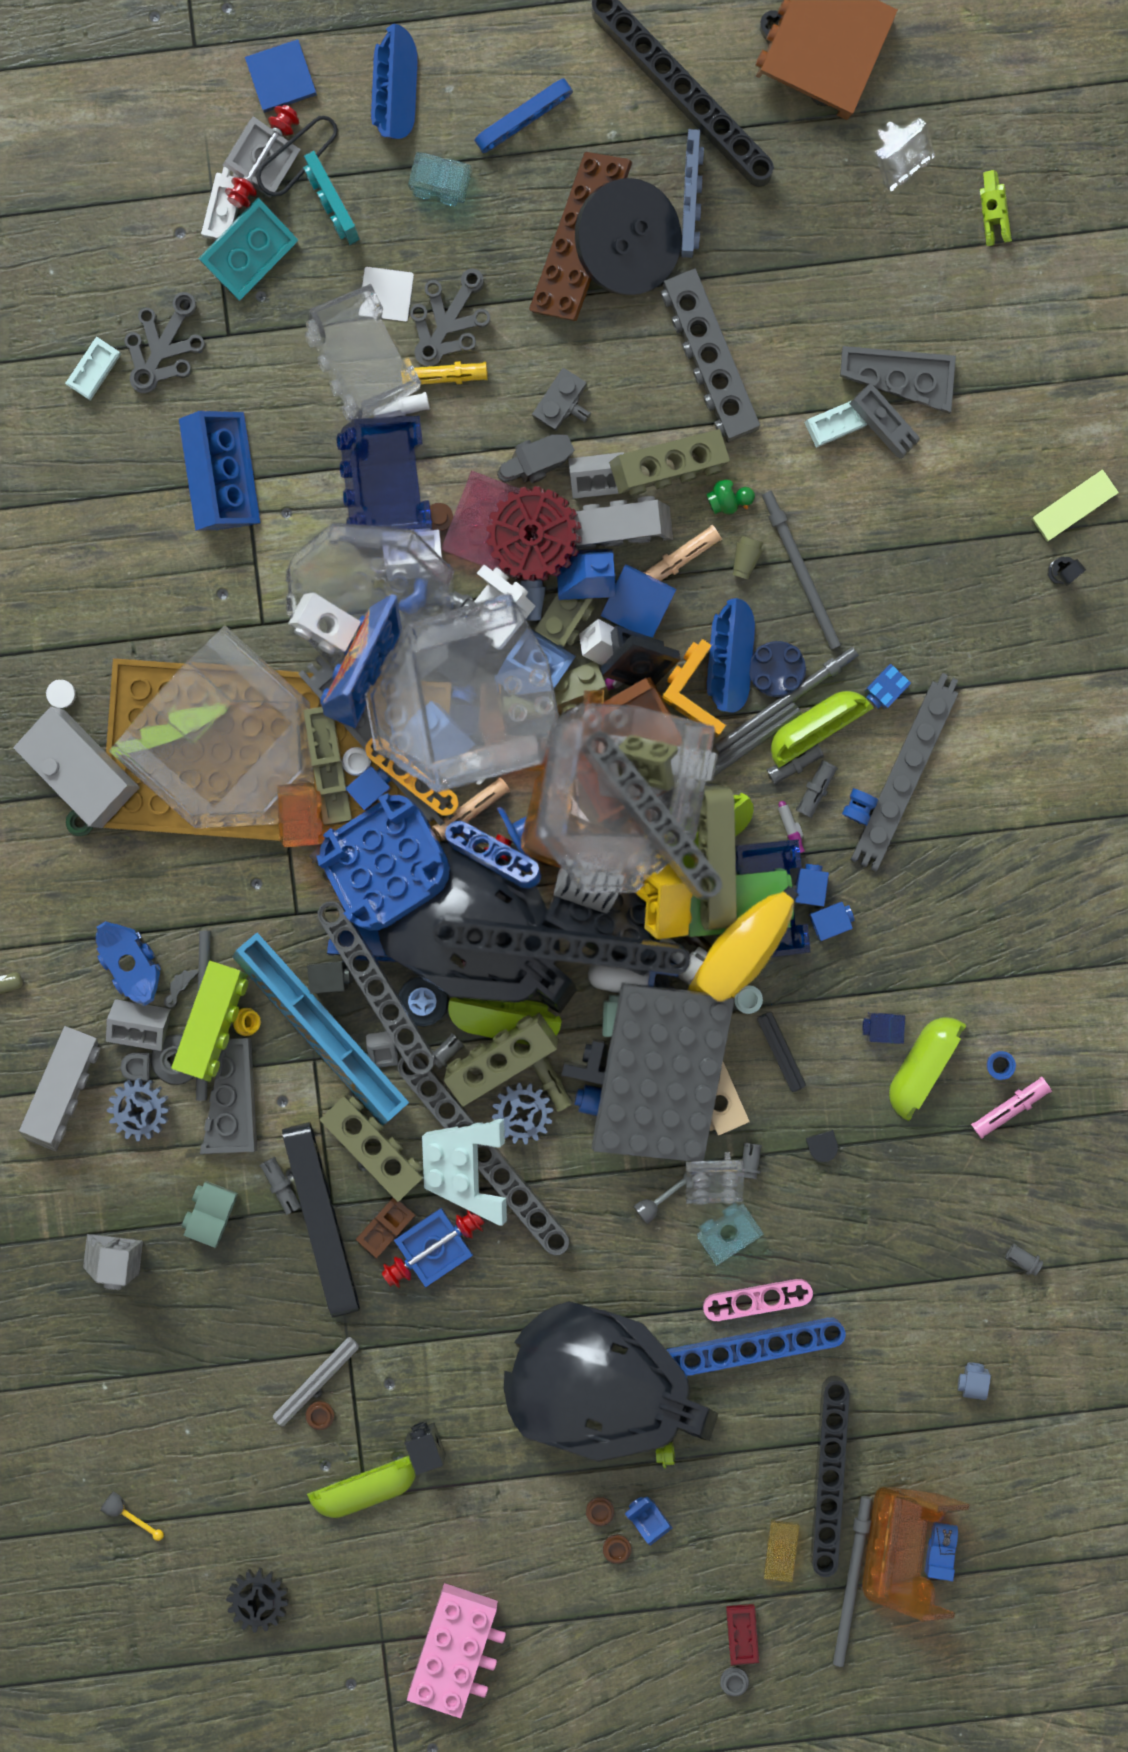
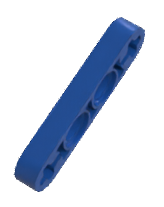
[474,78,573,153]
[445,821,541,888]

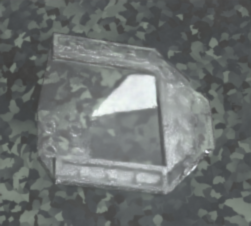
[365,593,559,792]
[109,625,314,828]
[536,704,715,893]

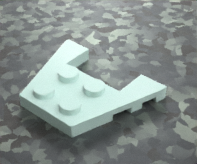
[422,1119,507,1226]

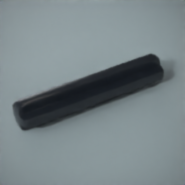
[757,1012,806,1092]

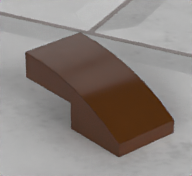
[355,1198,415,1259]

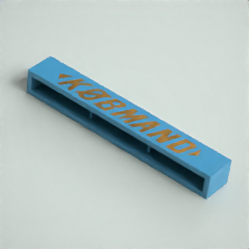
[232,932,409,1126]

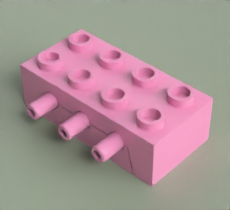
[407,1583,506,1718]

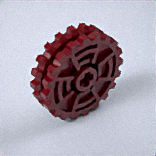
[486,486,582,582]

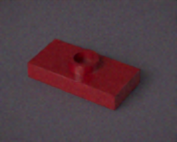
[726,1604,759,1665]

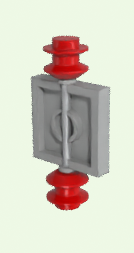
[223,105,300,208]

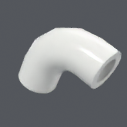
[588,964,650,993]

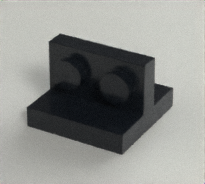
[601,626,681,686]
[562,1038,605,1085]

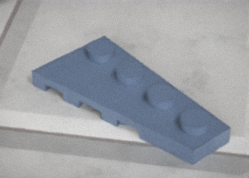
[681,129,704,258]

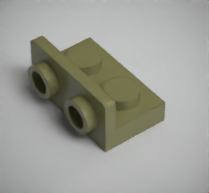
[535,593,595,649]
[617,735,678,791]

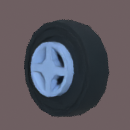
[398,976,449,1027]

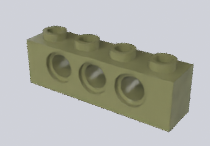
[609,429,730,496]
[443,1012,559,1107]
[319,1094,424,1202]

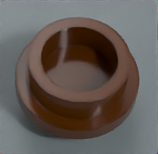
[425,503,453,531]
[306,1401,334,1430]
[586,1497,614,1526]
[603,1534,631,1564]

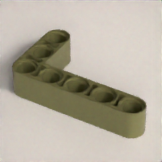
[678,782,737,930]

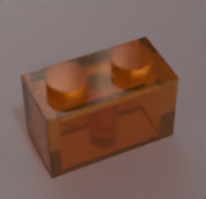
[277,782,322,847]

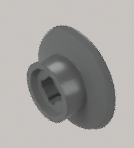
[151,1034,193,1085]

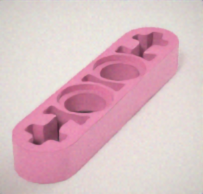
[703,1279,813,1321]

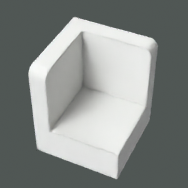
[579,619,615,665]

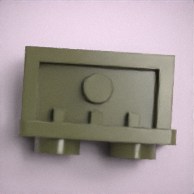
[548,661,610,721]

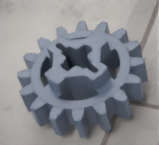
[107,1078,170,1141]
[492,1082,553,1144]

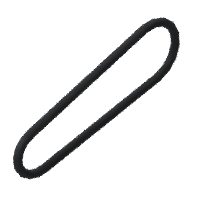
[256,115,338,197]

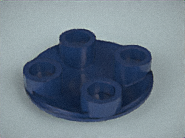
[749,641,806,697]

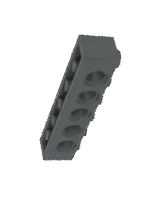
[660,268,760,443]

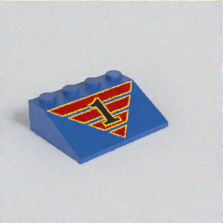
[320,594,403,728]

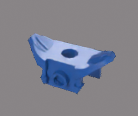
[95,921,161,1006]

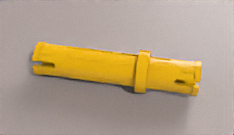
[402,361,488,387]

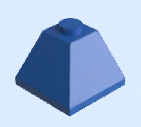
[557,549,615,600]

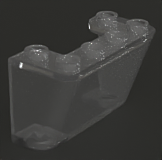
[305,284,421,425]

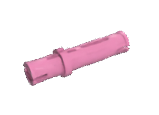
[971,1077,1052,1139]

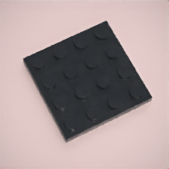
[542,829,660,976]

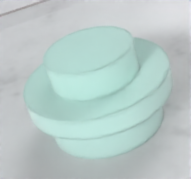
[734,985,763,1014]

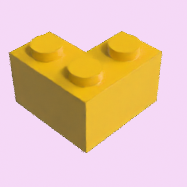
[634,861,693,940]

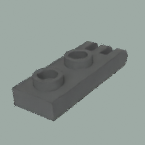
[849,383,920,459]

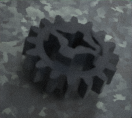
[226,1568,289,1633]

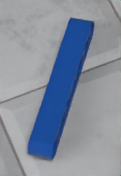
[666,1318,845,1376]

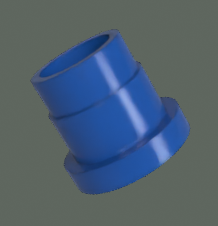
[986,1051,1016,1080]

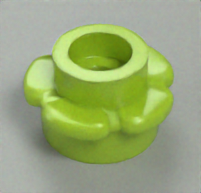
[656,1442,675,1468]

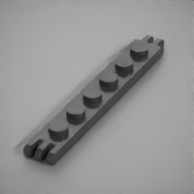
[298,655,454,826]
[850,673,959,872]

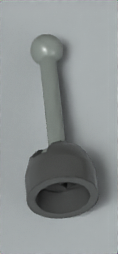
[633,1172,695,1224]

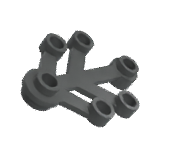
[410,269,490,367]
[124,292,205,393]

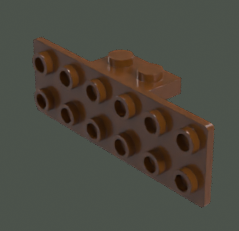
[529,152,632,321]

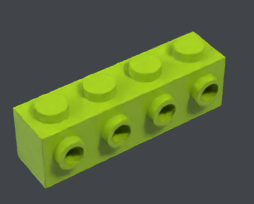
[171,961,248,1082]

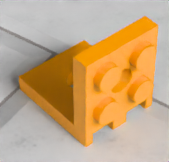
[662,639,726,738]

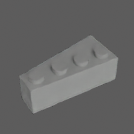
[574,496,673,550]
[19,1026,101,1151]

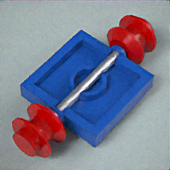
[382,1207,485,1288]

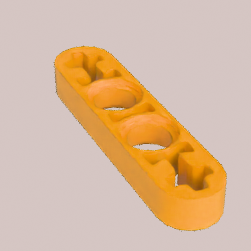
[365,737,459,816]

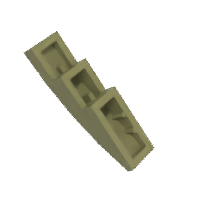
[303,707,352,826]

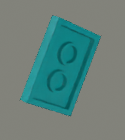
[303,151,360,245]
[198,198,299,301]

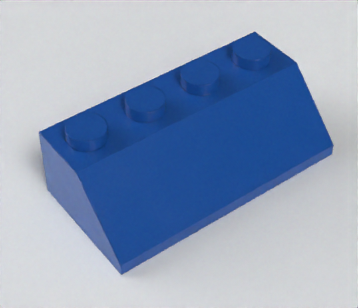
[179,411,260,531]

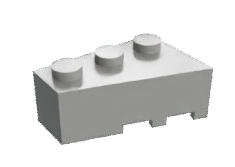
[83,1234,143,1289]

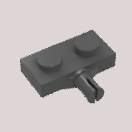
[532,368,591,432]

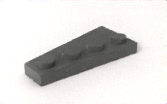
[840,346,956,414]
[200,1038,257,1154]

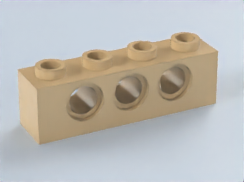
[710,1062,750,1136]

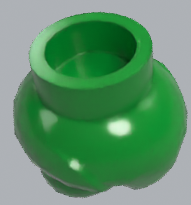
[706,479,755,515]

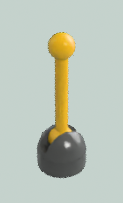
[100,1491,164,1541]

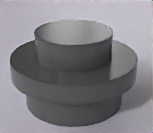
[720,1667,749,1696]

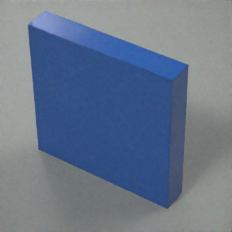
[245,39,317,113]
[601,564,677,638]

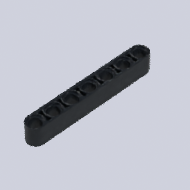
[282,1122,360,1318]
[810,1376,850,1577]

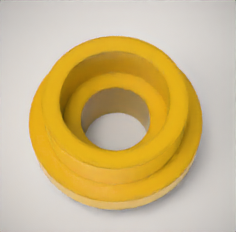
[233,1008,261,1036]

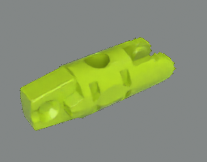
[980,170,1012,246]

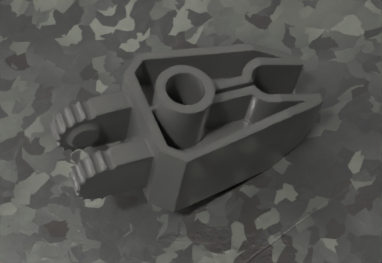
[497,435,575,483]

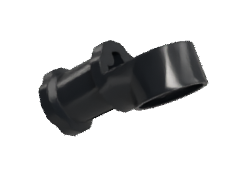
[1048,556,1086,586]

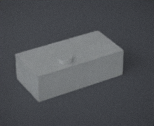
[13,707,139,828]

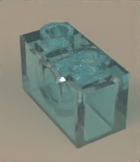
[696,1203,764,1266]

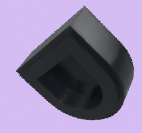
[805,1130,838,1162]

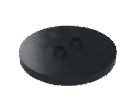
[575,178,681,295]

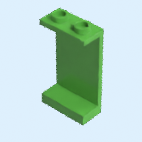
[688,868,794,937]

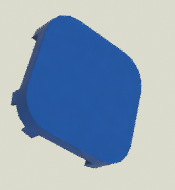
[316,793,450,931]

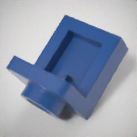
[625,1497,673,1546]

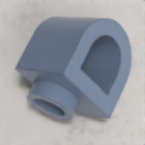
[958,1362,991,1400]

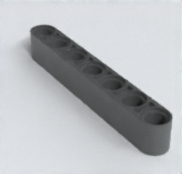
[583,732,722,900]
[318,901,435,1074]

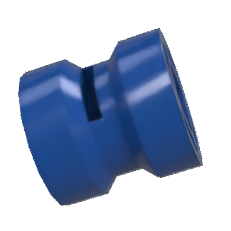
[841,788,878,826]

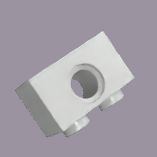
[288,592,361,654]

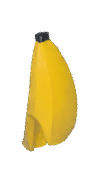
[688,886,799,1002]

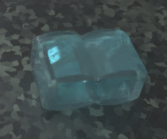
[408,152,473,206]

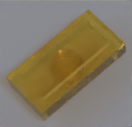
[763,1520,799,1582]

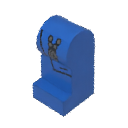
[924,1522,958,1581]

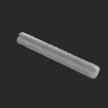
[273,1337,359,1426]

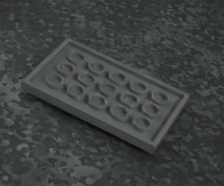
[591,983,735,1163]

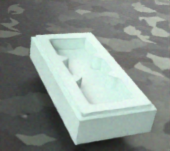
[65,337,121,401]
[804,401,867,448]

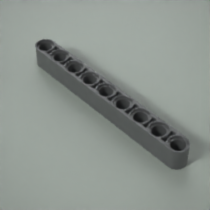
[398,1054,569,1255]

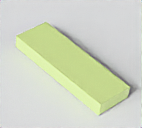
[1032,469,1119,542]

